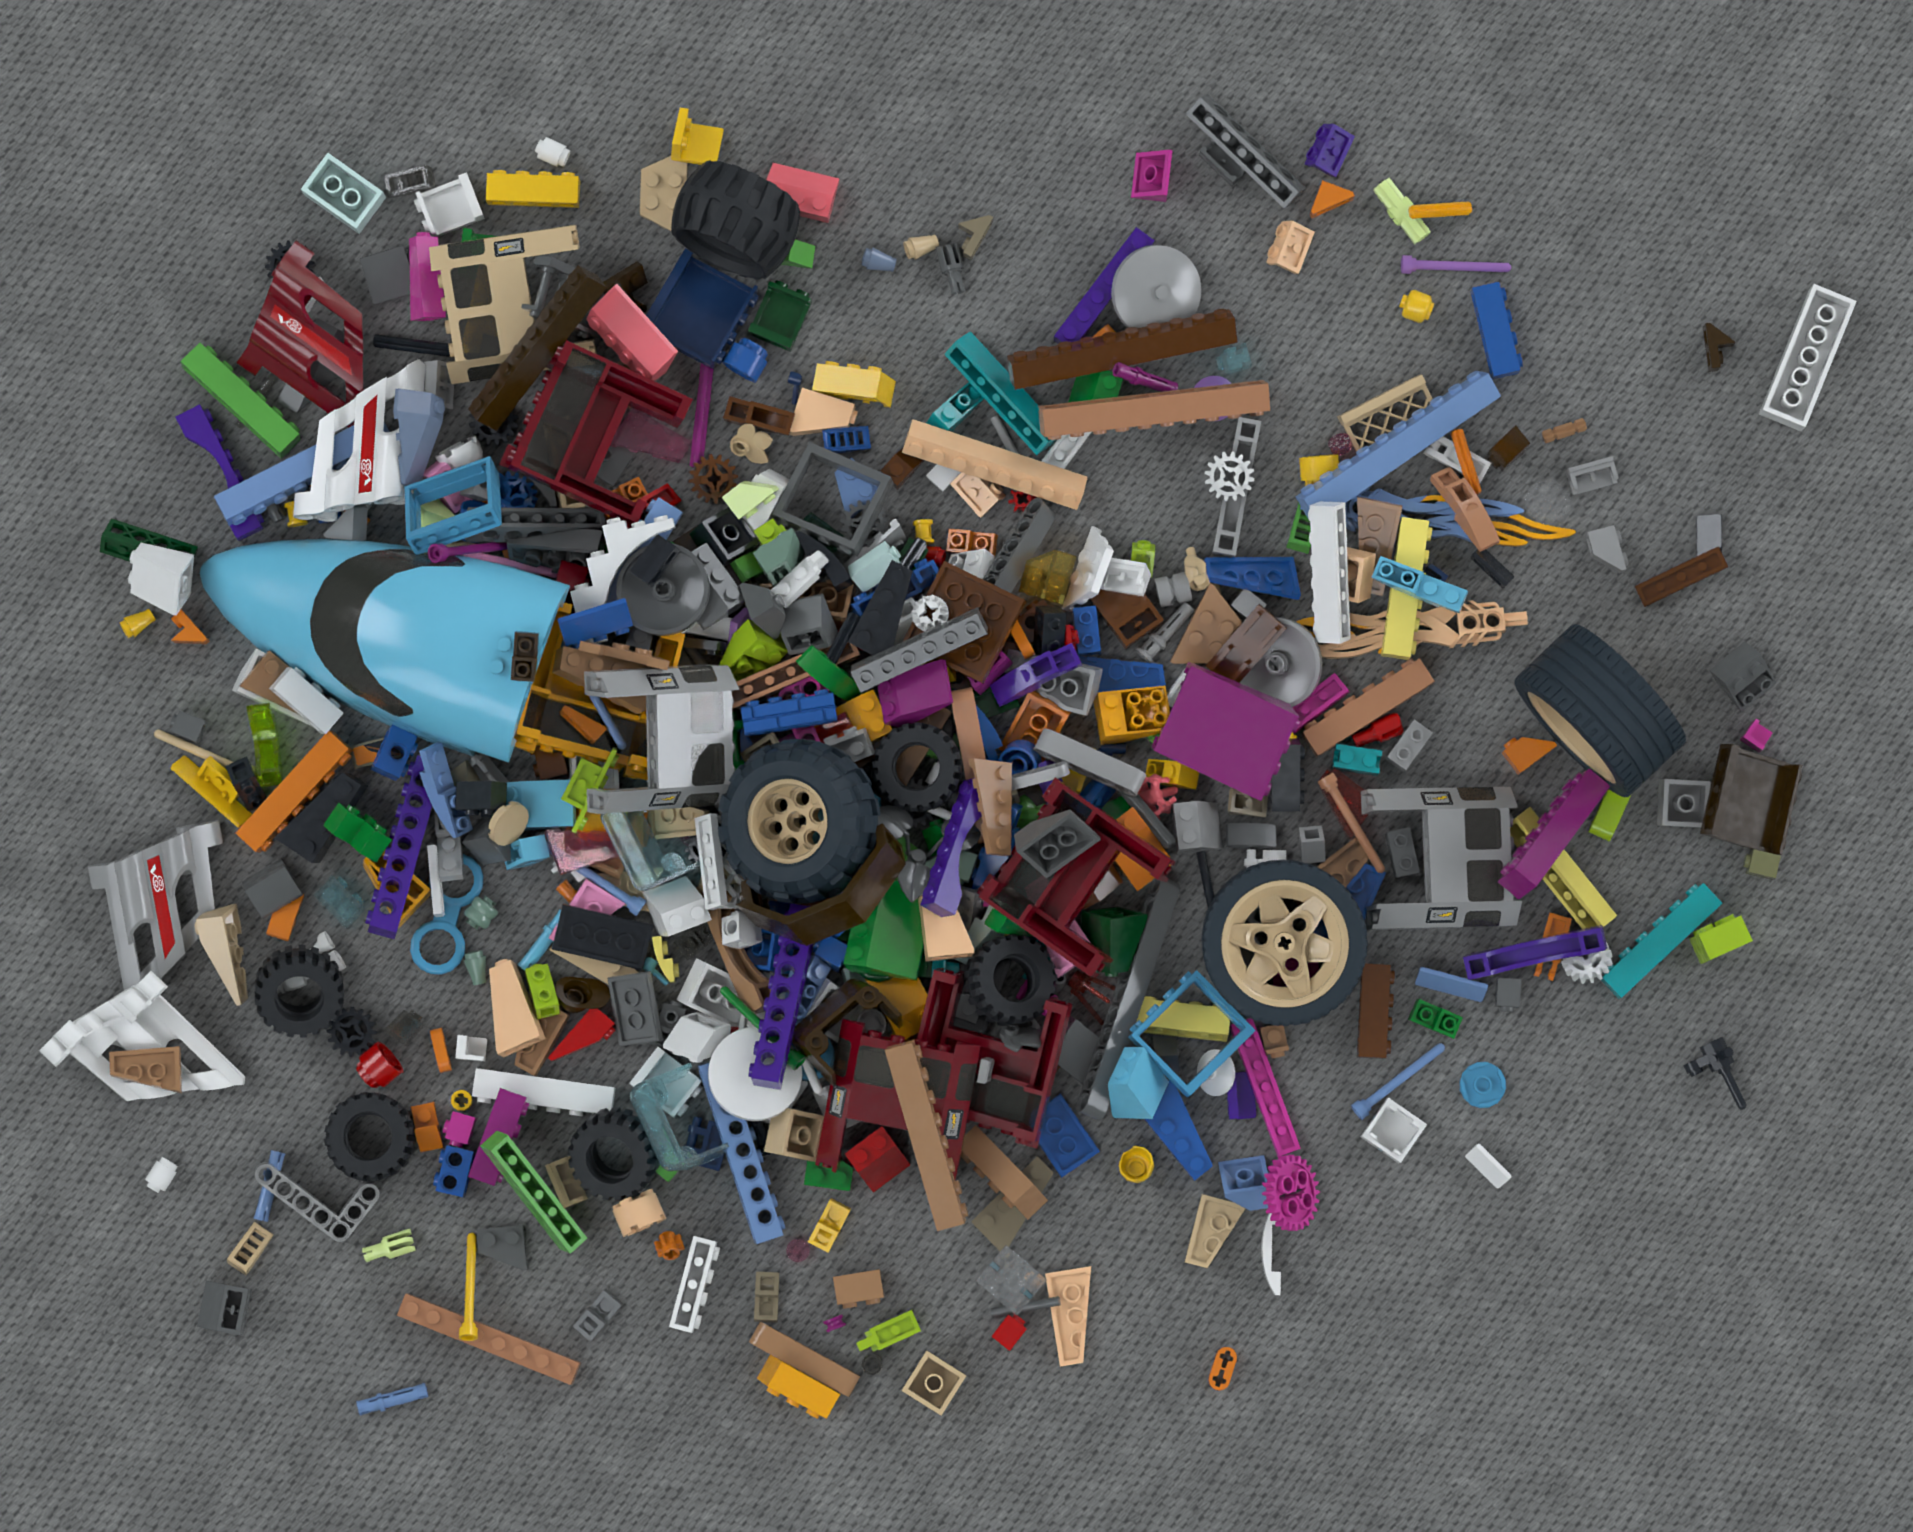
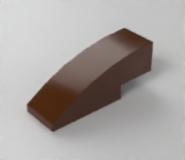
[723,396,795,436]

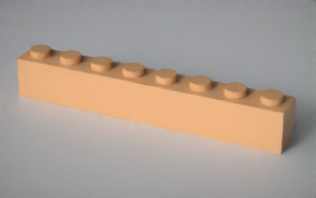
[902,419,1087,510]

